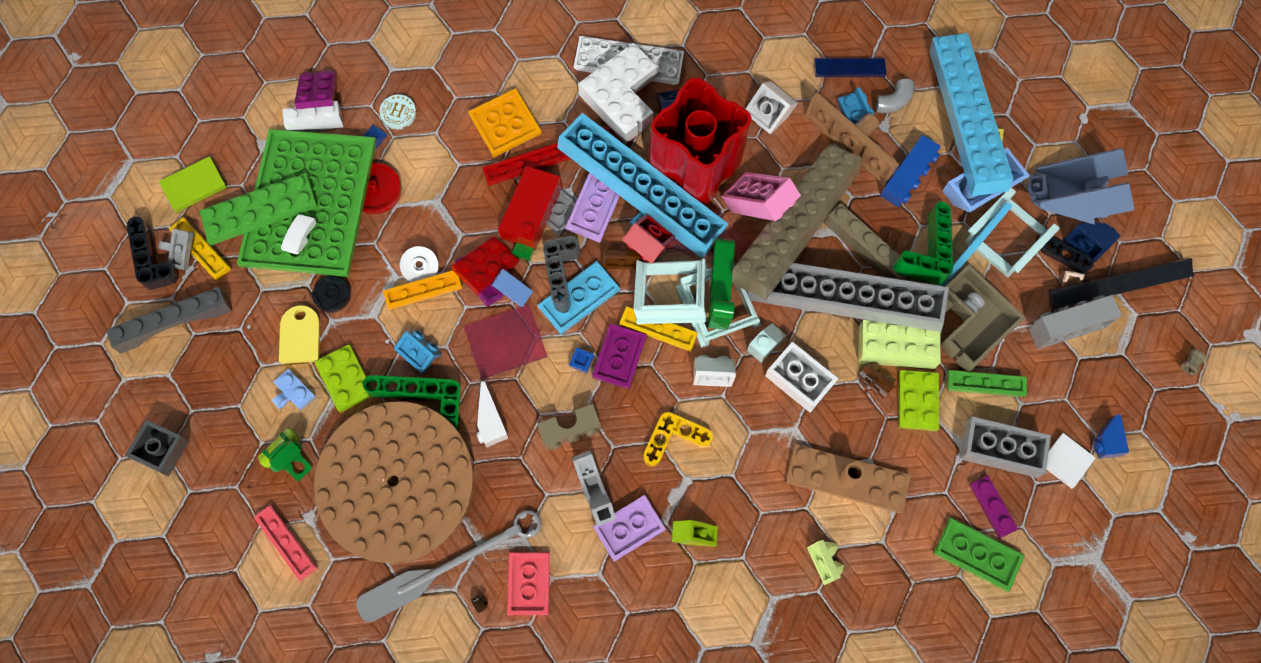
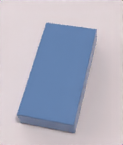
[491,269,533,307]

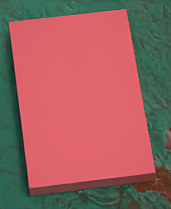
[507,552,550,615]

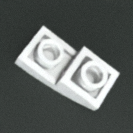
[281,214,316,254]

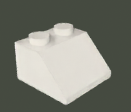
[746,81,798,134]
[693,355,736,387]

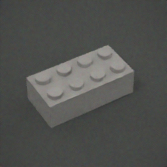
[1029,295,1122,350]
[959,417,1051,478]

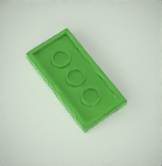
[933,517,1025,592]

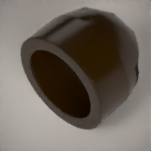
[470,595,488,613]

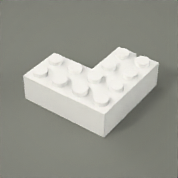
[578,43,657,144]

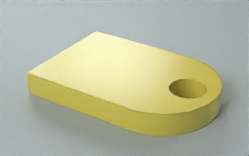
[279,306,321,364]

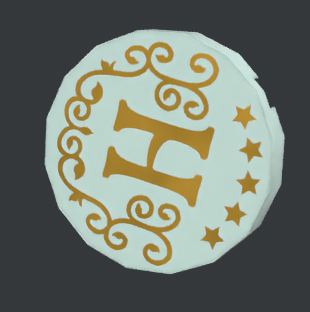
[379,94,417,130]

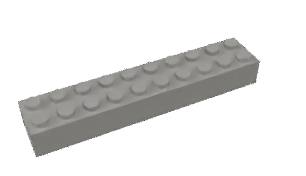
[748,263,949,332]

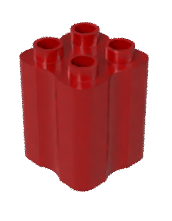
[648,78,752,206]

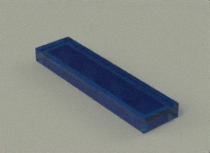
[814,58,886,77]

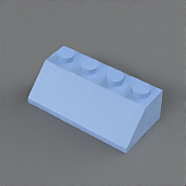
[943,147,1030,213]

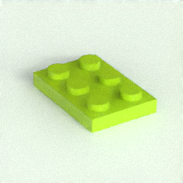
[314,344,373,413]
[898,370,939,431]

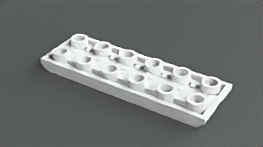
[574,36,684,85]

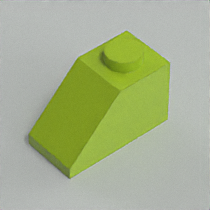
[672,520,718,547]

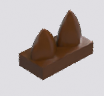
[602,246,640,270]

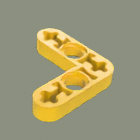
[643,412,713,467]

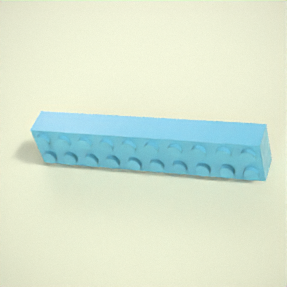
[930,33,1013,196]
[557,113,729,259]

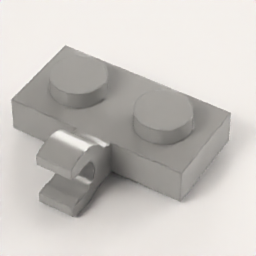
[158,229,193,270]

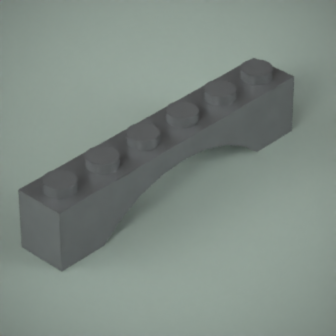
[106,287,232,354]

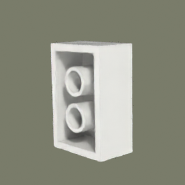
[765,342,838,413]

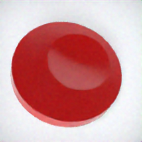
[362,163,402,214]

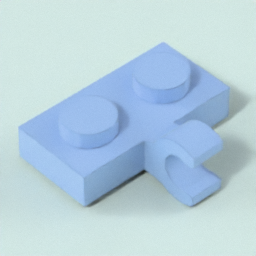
[272,369,316,411]

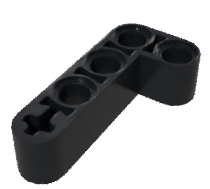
[127,216,179,290]

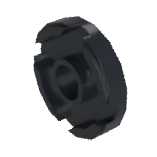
[312,275,351,313]

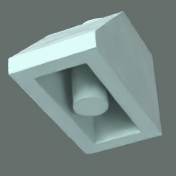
[747,323,787,363]

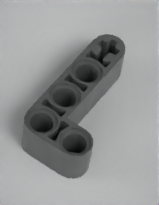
[543,236,581,312]

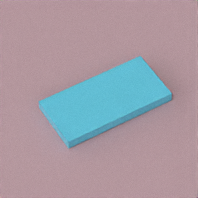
[538,261,620,335]

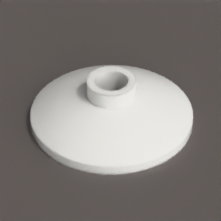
[400,246,438,282]

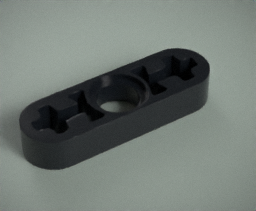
[1040,237,1094,273]

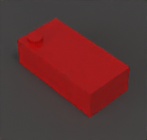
[498,166,563,250]

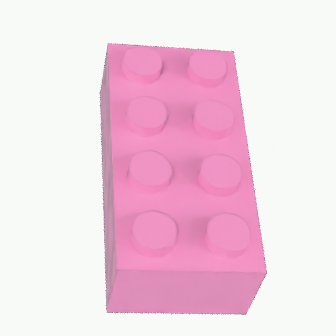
[721,172,801,221]

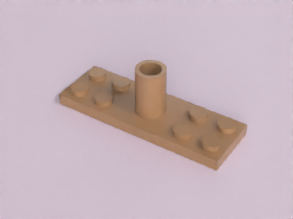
[805,92,899,186]
[785,444,911,514]

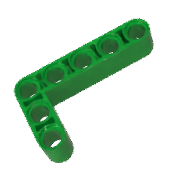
[893,201,953,285]
[708,238,735,330]
[362,375,461,431]

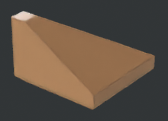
[1061,270,1085,287]

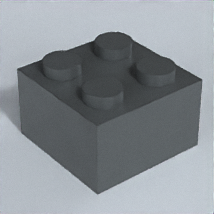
[125,420,189,477]

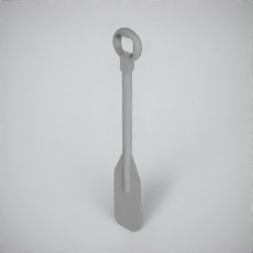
[356,510,541,622]

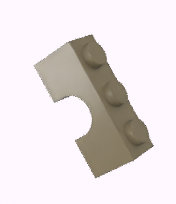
[537,404,601,450]

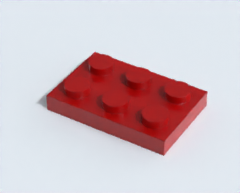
[451,236,519,295]

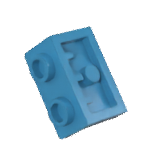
[837,87,874,124]
[394,330,442,373]

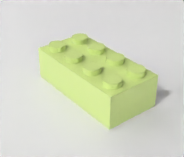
[858,320,941,369]

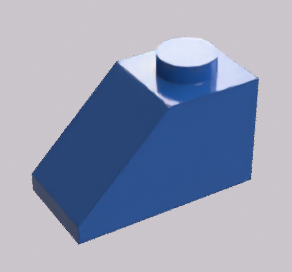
[1094,414,1129,459]

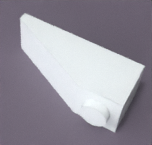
[476,381,508,448]

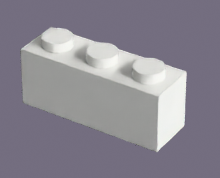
[282,101,344,132]

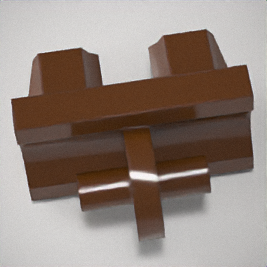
[857,362,896,399]

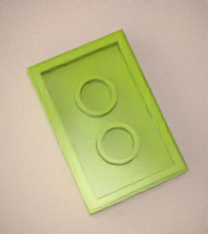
[159,156,227,213]

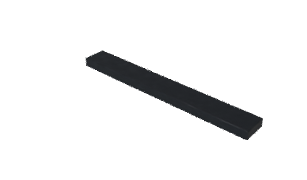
[1048,257,1194,309]

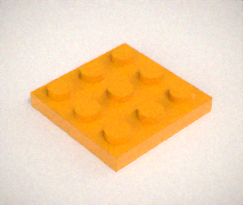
[468,88,542,158]

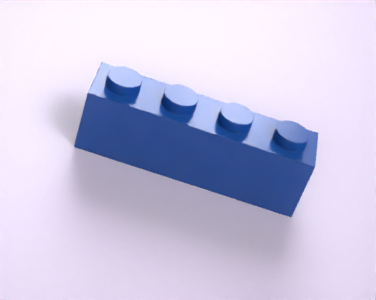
[880,135,941,208]

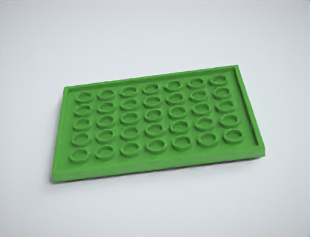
[237,129,377,277]

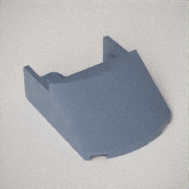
[1027,148,1134,225]

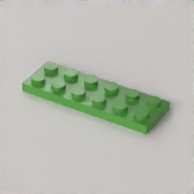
[199,173,318,245]

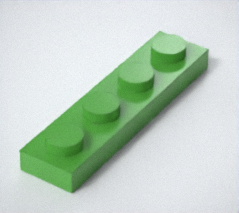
[947,370,1027,397]

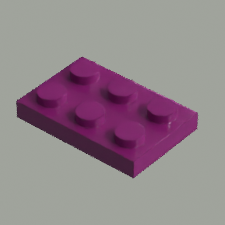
[294,70,337,109]
[592,324,647,389]

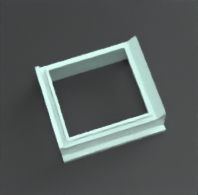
[965,188,1060,278]
[634,259,707,324]
[676,260,761,348]

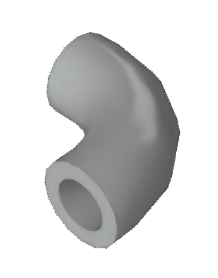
[876,79,914,113]

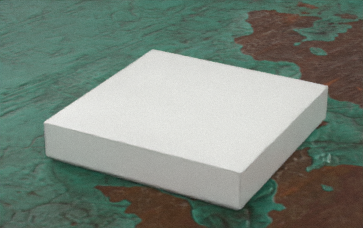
[1046,433,1096,489]

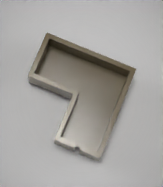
[940,265,1026,372]

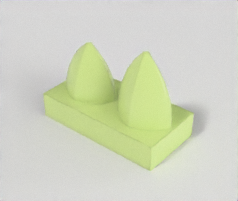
[807,540,844,585]

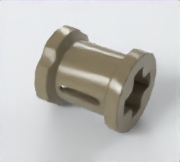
[1180,350,1207,375]

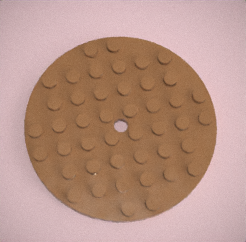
[314,402,474,563]

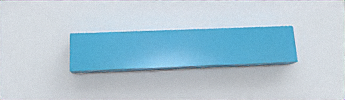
[937,202,1012,287]

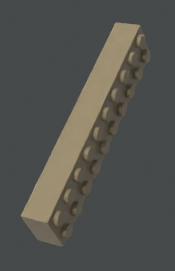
[732,144,862,300]

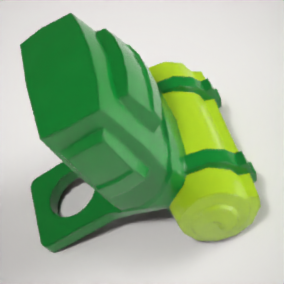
[258,428,312,481]

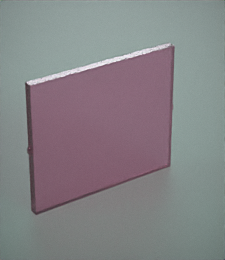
[464,305,547,379]

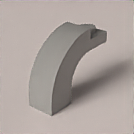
[572,451,616,526]

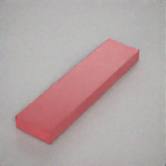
[254,504,318,581]

